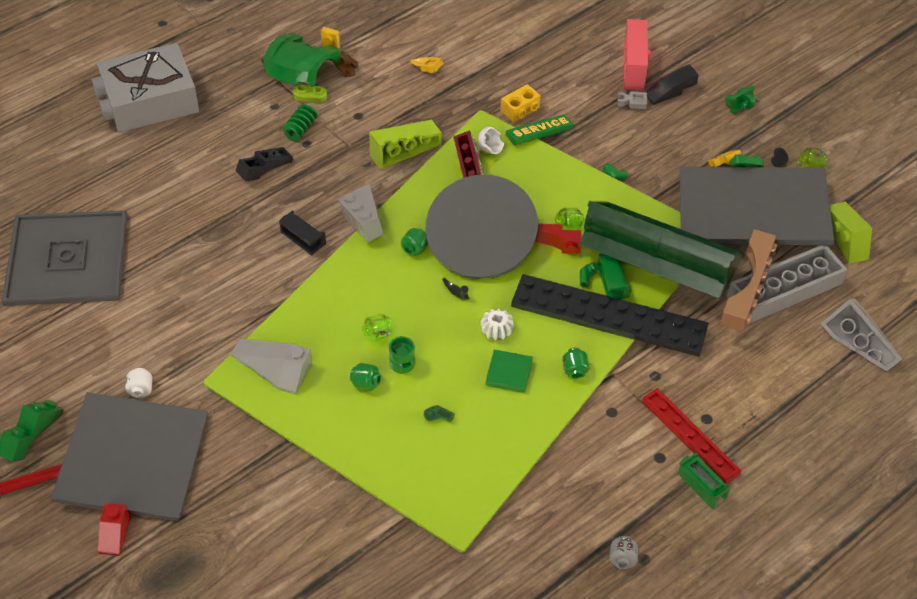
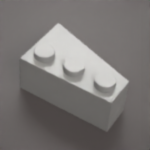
[338,183,384,242]

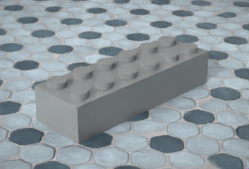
[727,245,848,323]

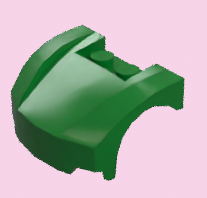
[263,33,341,87]

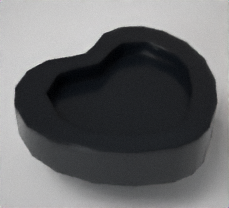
[771,147,789,166]

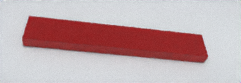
[642,388,741,484]

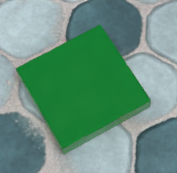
[486,349,533,393]

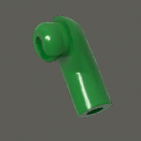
[580,262,599,287]

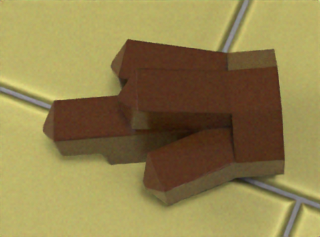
[333,51,359,77]

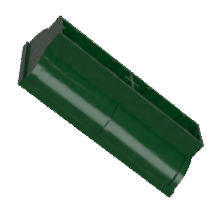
[580,201,745,298]

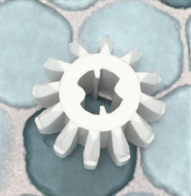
[481,308,514,341]

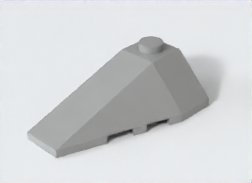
[820,298,903,371]
[231,339,312,394]

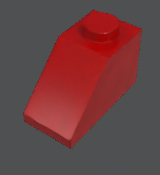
[98,503,130,556]

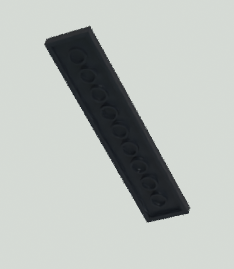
[511,274,709,357]

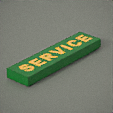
[505,114,574,145]

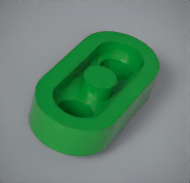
[730,154,764,168]

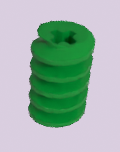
[283,104,318,142]

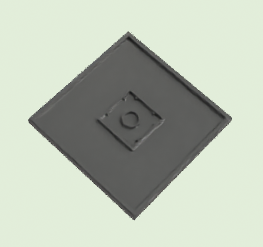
[2,210,128,306]
[51,392,208,522]

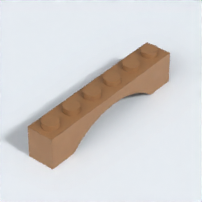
[720,229,777,331]

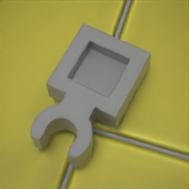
[617,92,647,109]

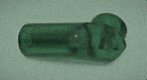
[423,405,455,422]

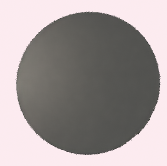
[426,175,538,279]

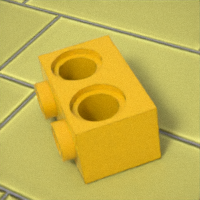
[500,84,541,122]

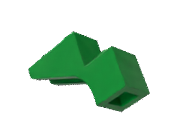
[0,400,64,462]

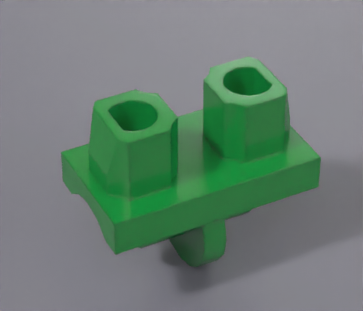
[725,85,756,114]

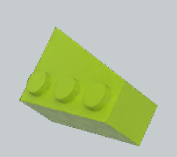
[830,202,872,264]

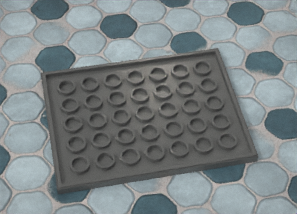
[680,167,834,245]

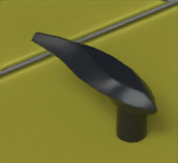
[442,277,469,299]

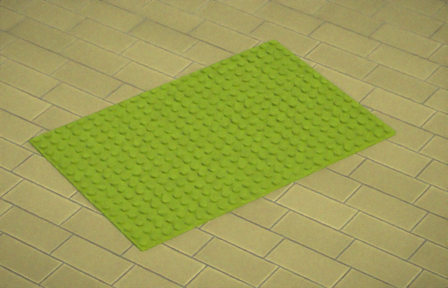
[204,110,681,553]

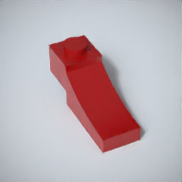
[536,224,582,254]

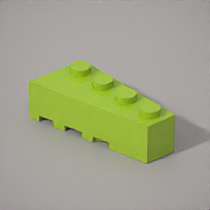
[369,120,442,170]

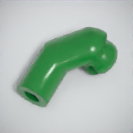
[603,163,628,180]

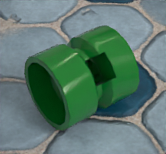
[389,336,415,374]

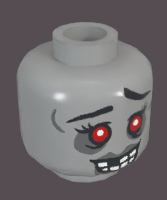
[609,536,639,570]

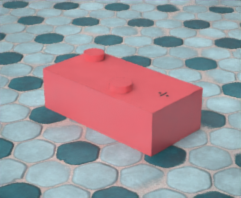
[624,19,651,91]

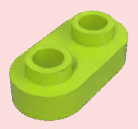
[293,85,327,103]

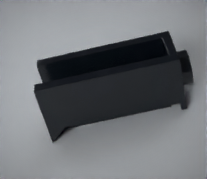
[279,210,326,255]

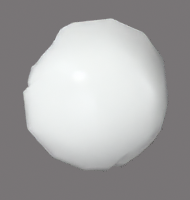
[478,127,504,154]

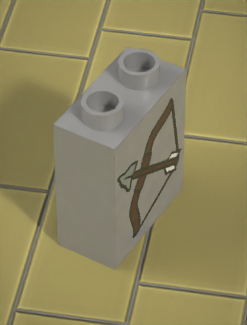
[91,43,199,133]

